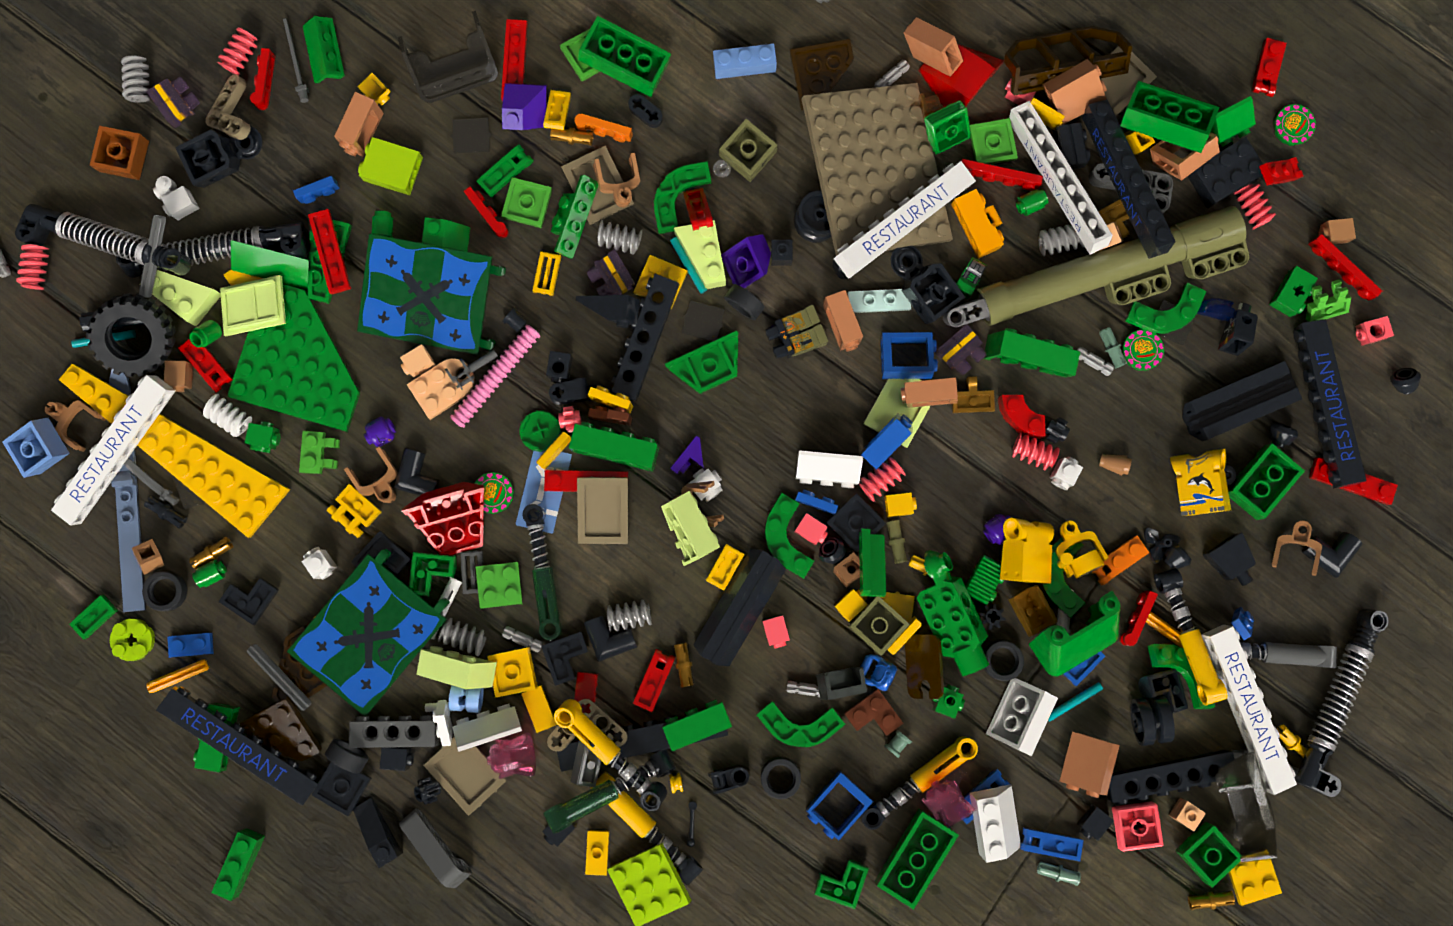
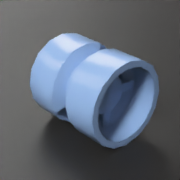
[448,685,484,713]

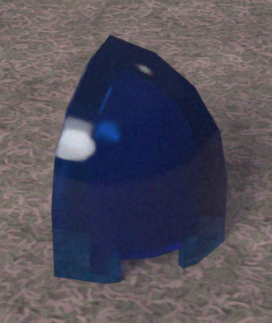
[1197,298,1235,321]

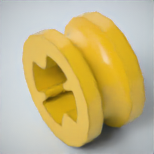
[669,772,683,793]

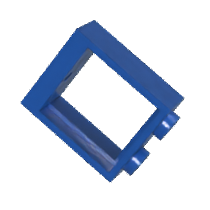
[880,332,938,379]
[861,413,913,470]
[806,770,873,840]

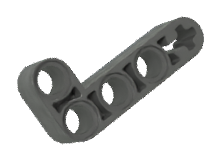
[1089,163,1173,214]
[399,808,472,888]

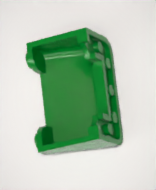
[1029,591,1120,677]

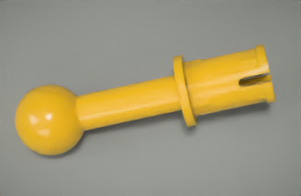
[1277,725,1307,758]

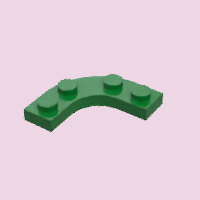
[654,161,711,234]
[1125,283,1206,334]
[765,493,814,579]
[1043,537,1086,619]
[1148,644,1215,709]
[756,701,845,747]

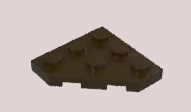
[790,39,854,111]
[272,626,327,707]
[239,696,323,761]

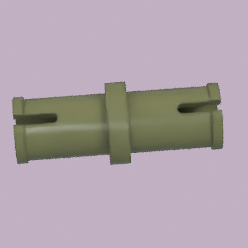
[886,520,908,564]

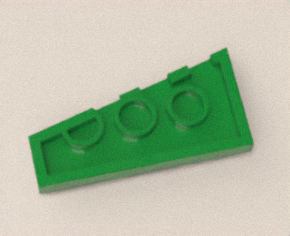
[308,220,352,304]

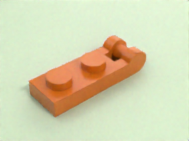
[575,114,633,143]
[1092,535,1150,586]

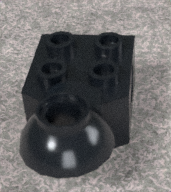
[175,126,263,188]
[890,246,965,324]

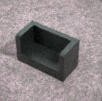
[816,667,867,700]

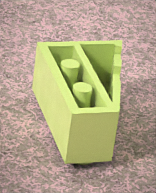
[674,220,726,289]
[152,270,221,326]
[661,491,720,566]
[416,646,497,689]

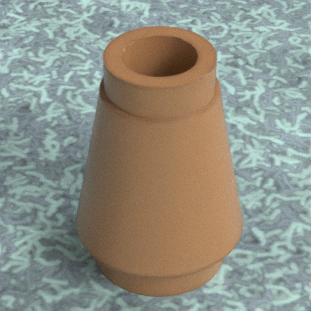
[1099,454,1132,476]

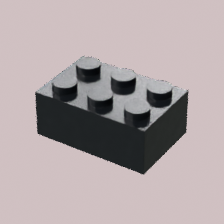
[1187,137,1263,209]

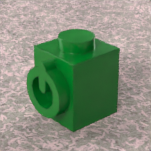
[245,421,281,453]

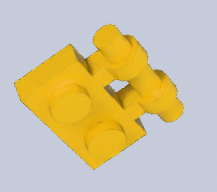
[327,484,382,538]

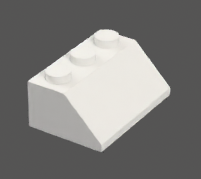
[795,451,863,488]
[986,678,1058,756]
[452,704,522,752]
[970,785,1021,863]

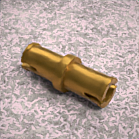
[550,128,593,146]
[189,537,233,569]
[674,643,694,687]
[1188,891,1235,910]

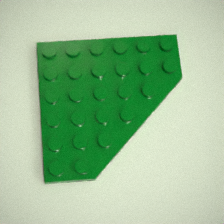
[227,284,360,432]

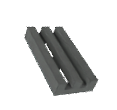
[461,551,483,594]

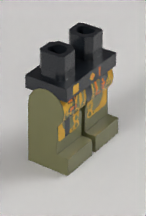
[765,305,828,359]

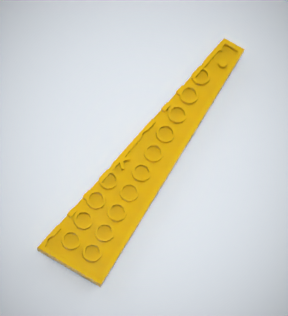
[59,364,291,538]

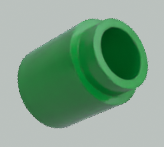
[1016,189,1048,216]
[372,211,393,237]
[189,320,222,348]
[192,559,227,588]

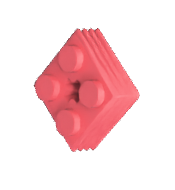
[1112,801,1164,852]

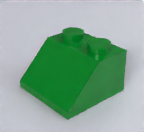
[1210,96,1256,148]
[422,217,471,252]

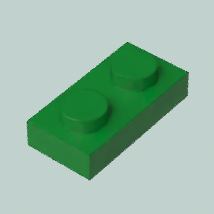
[69,595,118,640]

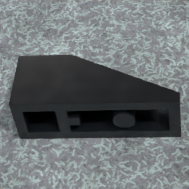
[576,295,640,328]
[353,797,403,868]

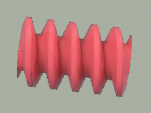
[217,27,258,75]
[1234,183,1276,230]
[16,244,49,290]
[1012,432,1060,471]
[859,457,906,502]

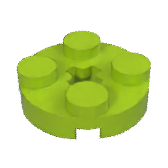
[110,619,155,661]

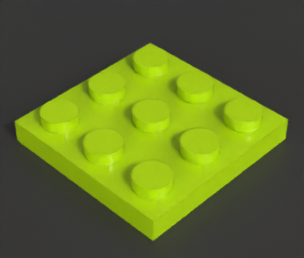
[607,842,692,926]

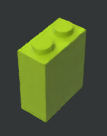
[358,137,423,195]

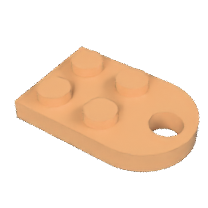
[407,359,475,420]

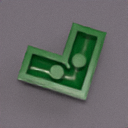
[409,552,457,596]
[814,860,869,909]

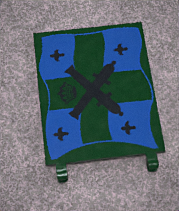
[357,233,506,355]
[287,549,450,717]

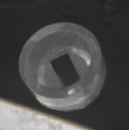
[713,160,731,177]

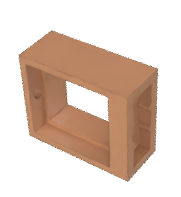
[334,92,384,157]
[1150,132,1220,181]
[823,290,863,352]
[901,378,958,408]

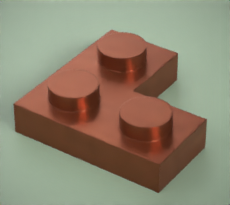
[588,406,632,426]
[844,689,904,736]

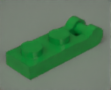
[477,145,534,198]

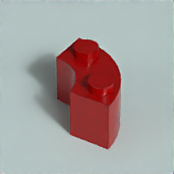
[998,395,1046,439]

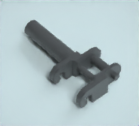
[445,349,498,390]

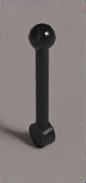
[687,801,697,847]

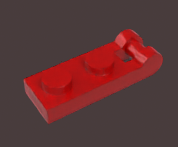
[1252,38,1287,97]
[250,48,276,110]
[1259,157,1304,186]
[464,187,509,239]
[683,188,714,231]
[179,339,233,393]
[1119,591,1158,646]
[633,649,676,712]

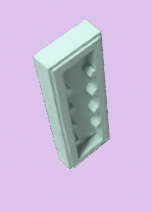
[848,289,911,313]

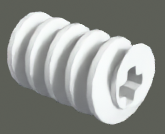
[203,394,252,437]

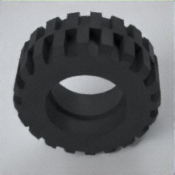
[86,293,176,377]

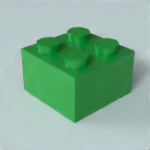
[1175,822,1244,888]

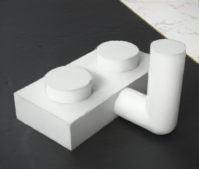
[425,700,453,746]

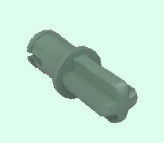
[1099,327,1127,369]
[1037,861,1081,886]

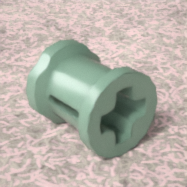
[884,730,912,758]

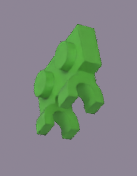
[1306,279,1351,322]
[299,431,340,474]

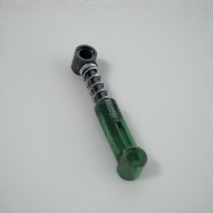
[522,504,562,640]
[543,749,676,834]

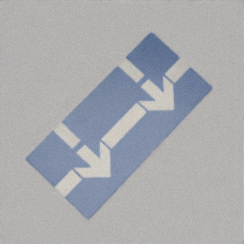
[516,451,572,534]

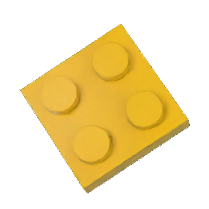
[634,255,688,309]
[588,386,633,414]
[487,647,538,698]
[1229,850,1282,906]

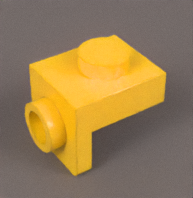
[357,73,391,106]

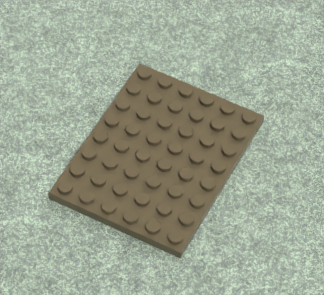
[802,83,953,256]

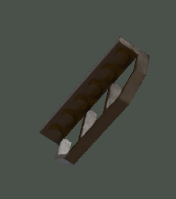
[1004,26,1132,96]

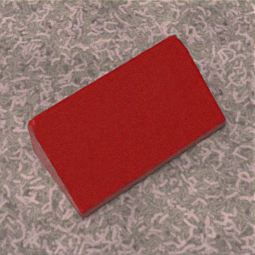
[574,672,598,714]

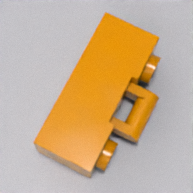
[951,189,1004,259]

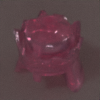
[487,732,536,779]
[921,780,977,827]

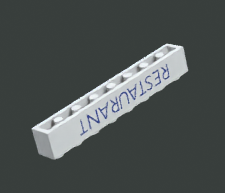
[1009,100,1113,255]
[834,161,976,279]
[51,375,176,525]
[1201,625,1297,795]

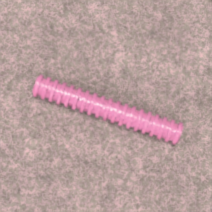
[450,325,541,428]

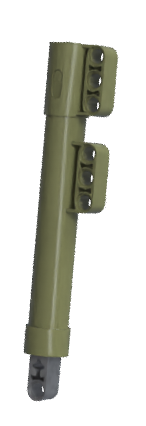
[943,206,1249,327]

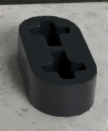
[628,94,663,128]

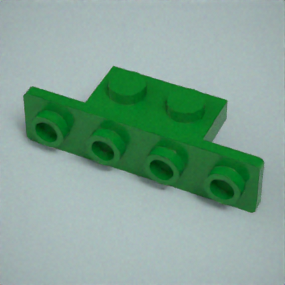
[550,175,598,259]

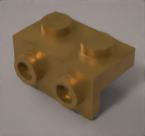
[1009,585,1058,637]

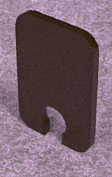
[905,634,944,699]

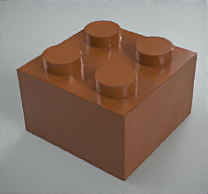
[90,126,149,180]

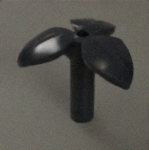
[1144,528,1181,563]

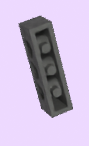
[349,715,439,748]

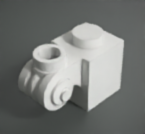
[153,176,200,220]

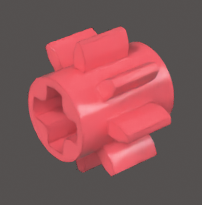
[558,406,581,433]

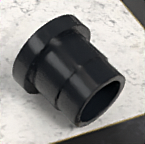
[502,307,528,332]

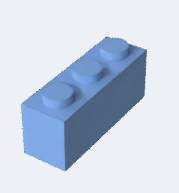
[713,44,777,79]

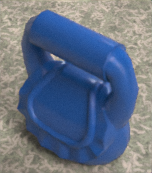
[861,654,897,691]

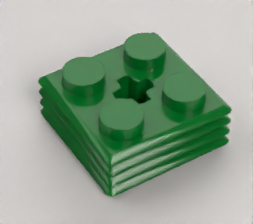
[924,101,971,155]

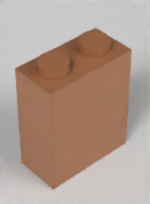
[904,17,963,77]
[1043,59,1107,125]
[1059,732,1120,798]

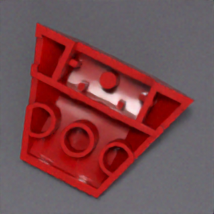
[919,44,1004,107]
[402,482,484,556]

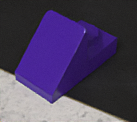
[671,436,704,475]

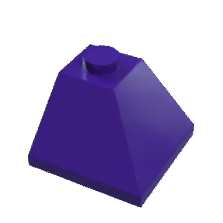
[502,83,547,130]
[721,234,771,288]

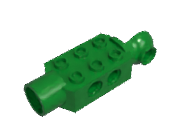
[917,550,989,676]

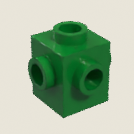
[932,684,965,719]

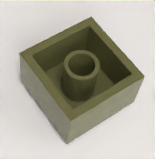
[719,119,778,182]
[848,597,909,656]

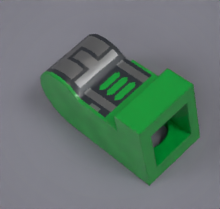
[956,257,987,300]

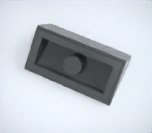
[570,740,601,788]

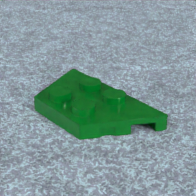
[665,331,738,394]

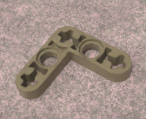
[206,74,250,140]
[547,699,628,752]

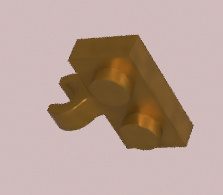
[1098,199,1129,238]
[952,376,995,413]

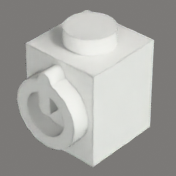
[1050,457,1083,490]
[690,468,723,502]
[302,547,337,580]

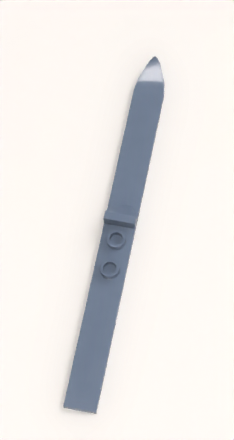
[109,369,146,612]

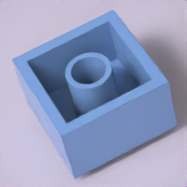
[2,418,70,478]

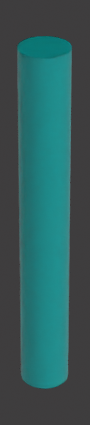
[670,237,707,294]
[71,330,136,348]
[1048,682,1103,722]

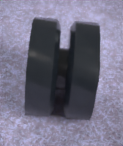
[794,191,832,243]
[1130,695,1175,746]

